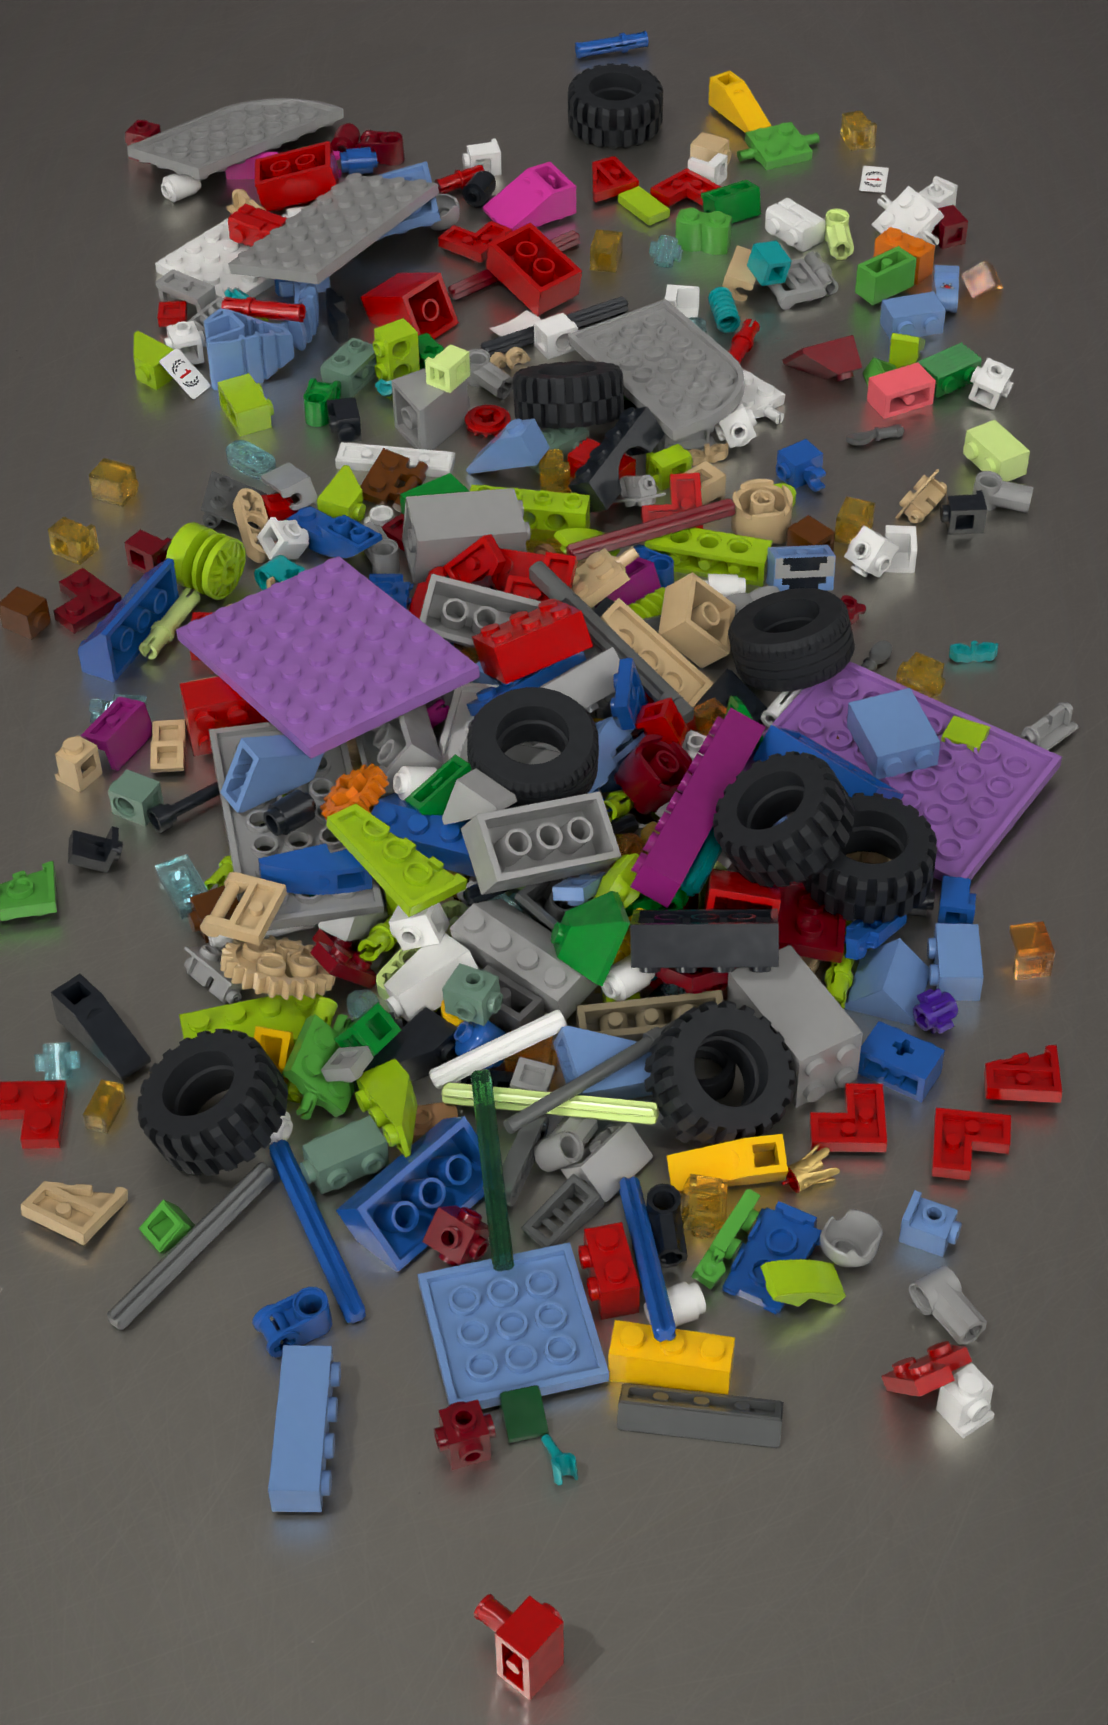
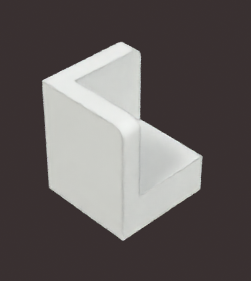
[688,153,728,185]
[665,284,700,325]
[884,525,917,573]

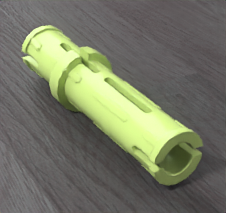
[139,588,201,659]

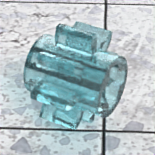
[649,235,683,268]
[34,1042,81,1081]

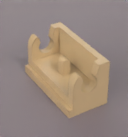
[722,245,756,301]

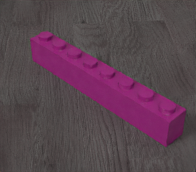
[630,708,766,908]

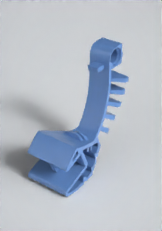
[204,276,331,390]

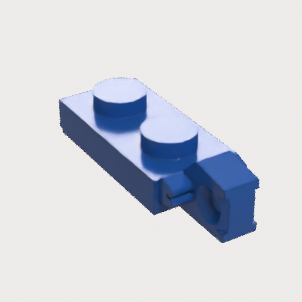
[844,915,907,960]

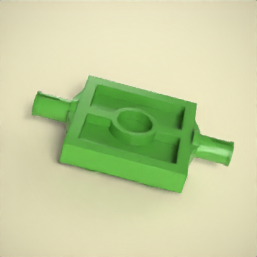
[737,122,820,170]
[282,1014,354,1119]

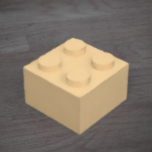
[658,572,736,668]

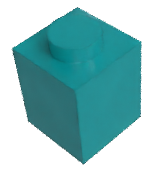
[747,240,792,286]

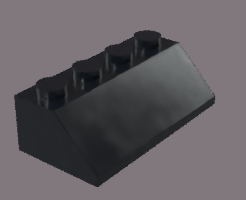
[630,909,779,973]

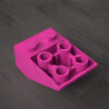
[482,162,576,231]

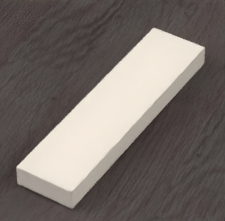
[335,442,455,478]

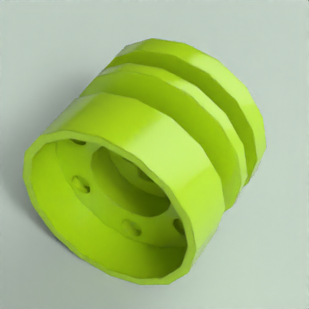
[166,522,246,600]

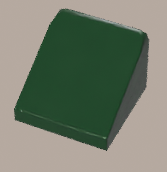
[499,1385,549,1443]

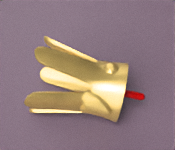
[781,1144,840,1193]

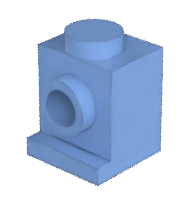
[899,1190,962,1257]

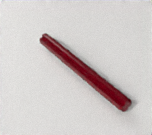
[448,230,580,301]
[566,498,736,561]

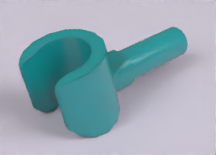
[541,1434,579,1485]

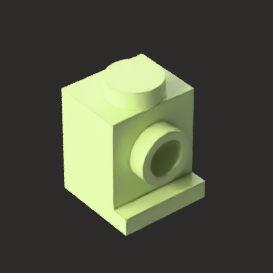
[425,344,470,393]

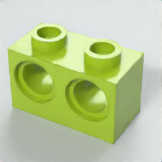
[373,318,420,381]

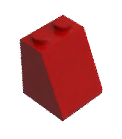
[361,272,459,339]
[704,868,781,914]

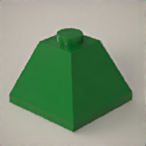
[551,891,630,986]

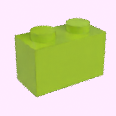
[217,373,274,437]

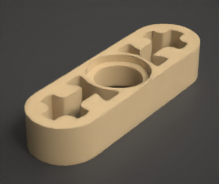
[233,488,275,563]

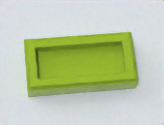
[618,186,670,226]

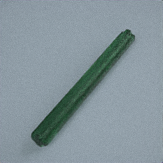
[471,1069,514,1272]

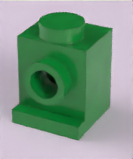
[334,1002,401,1056]

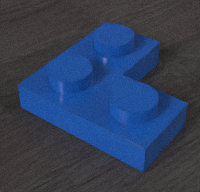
[610,658,649,730]

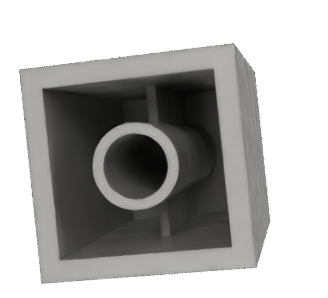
[402,488,531,584]
[727,945,863,1108]

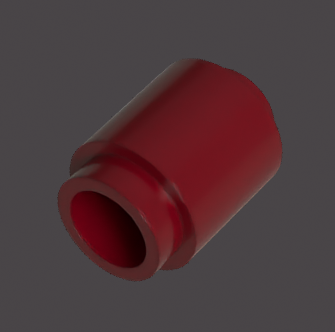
[331,123,361,152]

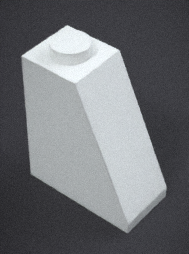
[384,933,479,1022]

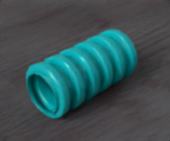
[708,287,741,333]

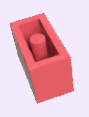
[867,362,936,419]

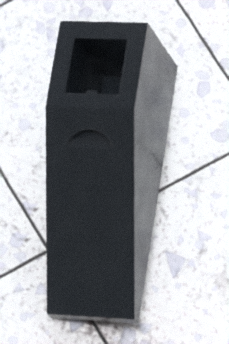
[51,973,151,1081]

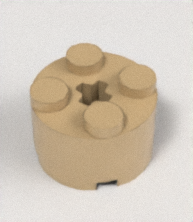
[731,479,793,544]

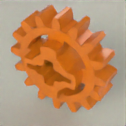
[320,763,389,820]

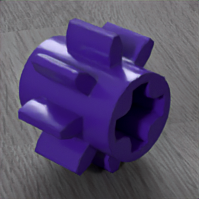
[913,988,958,1034]

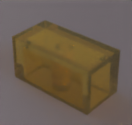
[83,1079,126,1134]

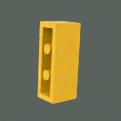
[608,1320,735,1395]

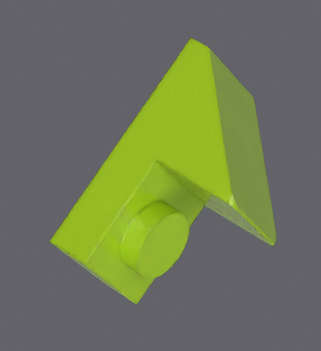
[889,333,926,369]

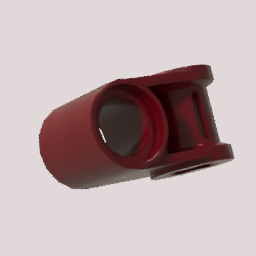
[355,130,405,166]

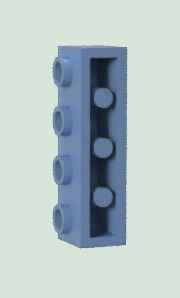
[268,1345,341,1512]

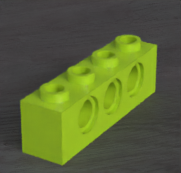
[470,485,590,540]
[645,527,772,587]

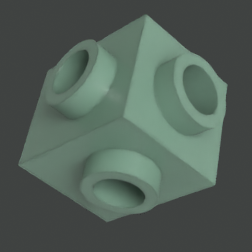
[442,963,503,1026]

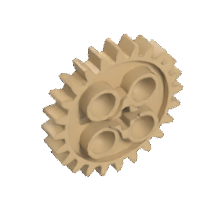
[220,935,336,1000]

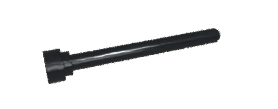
[147,782,220,833]

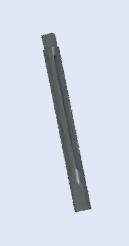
[529,561,694,724]

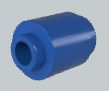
[340,147,378,175]

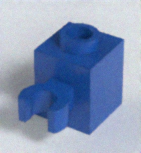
[775,439,826,492]

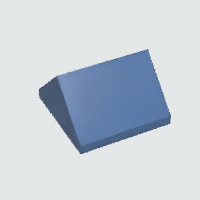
[844,938,929,1026]

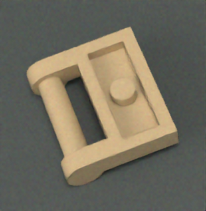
[200,872,287,946]

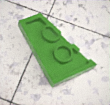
[0,861,57,921]

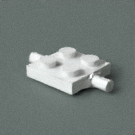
[871,186,944,247]
[741,370,786,424]

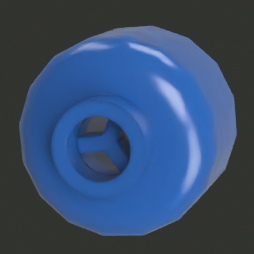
[454,1020,506,1070]

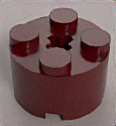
[614,734,693,815]

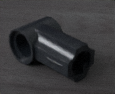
[646,1184,688,1267]

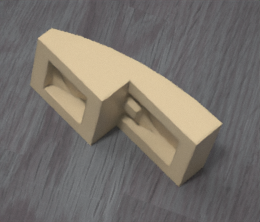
[150,719,186,773]

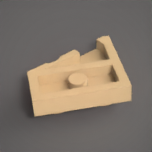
[21,1181,128,1245]

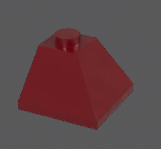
[782,335,862,382]

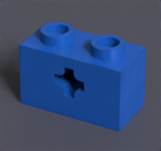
[858,1021,945,1103]

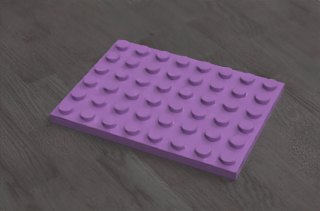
[176,556,480,759]
[743,662,1062,881]

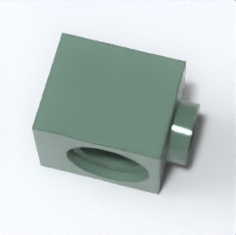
[108,769,164,826]

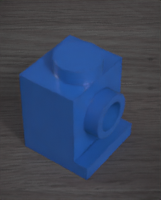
[937,875,976,924]

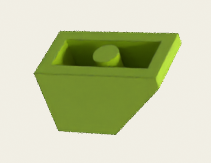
[133,331,174,390]
[317,465,366,522]

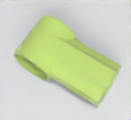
[824,208,854,260]

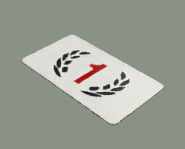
[859,166,889,193]
[159,348,211,399]

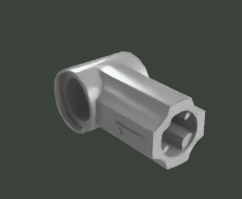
[469,349,513,400]
[972,471,1034,513]
[363,521,400,574]
[534,1116,598,1172]
[909,1266,987,1345]

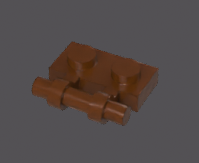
[360,448,429,512]

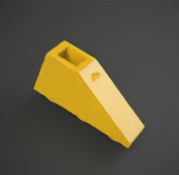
[709,70,771,132]
[667,1134,788,1193]

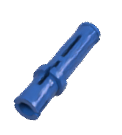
[575,31,649,59]

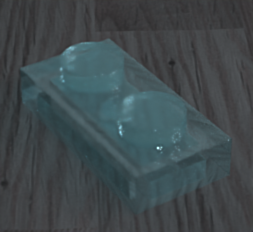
[155,854,208,919]

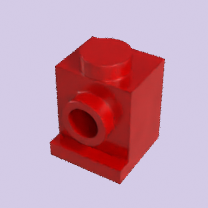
[635,697,688,747]

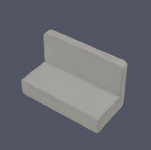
[561,1122,653,1202]

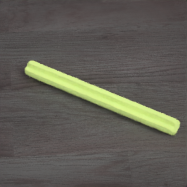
[441,1082,659,1125]

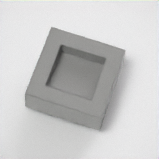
[321,1046,374,1083]
[510,1057,555,1092]

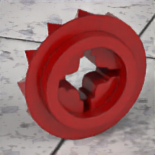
[465,405,511,438]

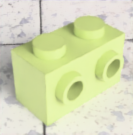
[963,420,1030,482]

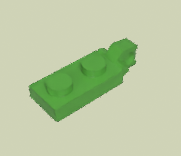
[691,1188,761,1290]

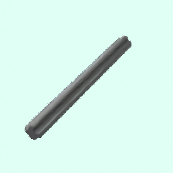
[107,1162,274,1330]

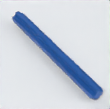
[269,1139,366,1324]
[619,1176,676,1342]

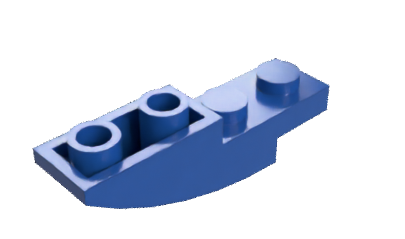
[287,506,383,558]
[258,843,373,895]

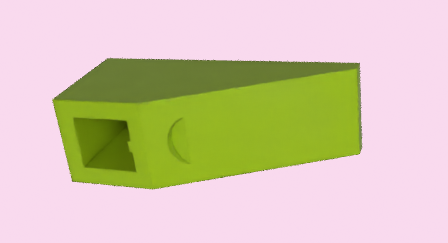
[355,1059,418,1158]

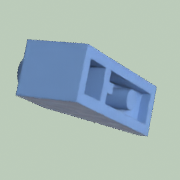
[466,419,550,474]

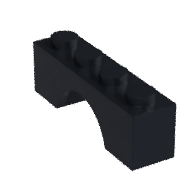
[568,406,665,513]

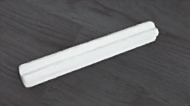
[429,1010,567,1089]

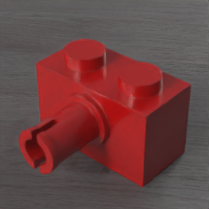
[474,1594,564,1701]

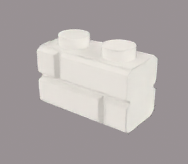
[765,197,826,253]

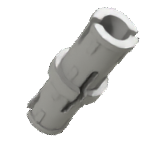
[804,251,838,296]

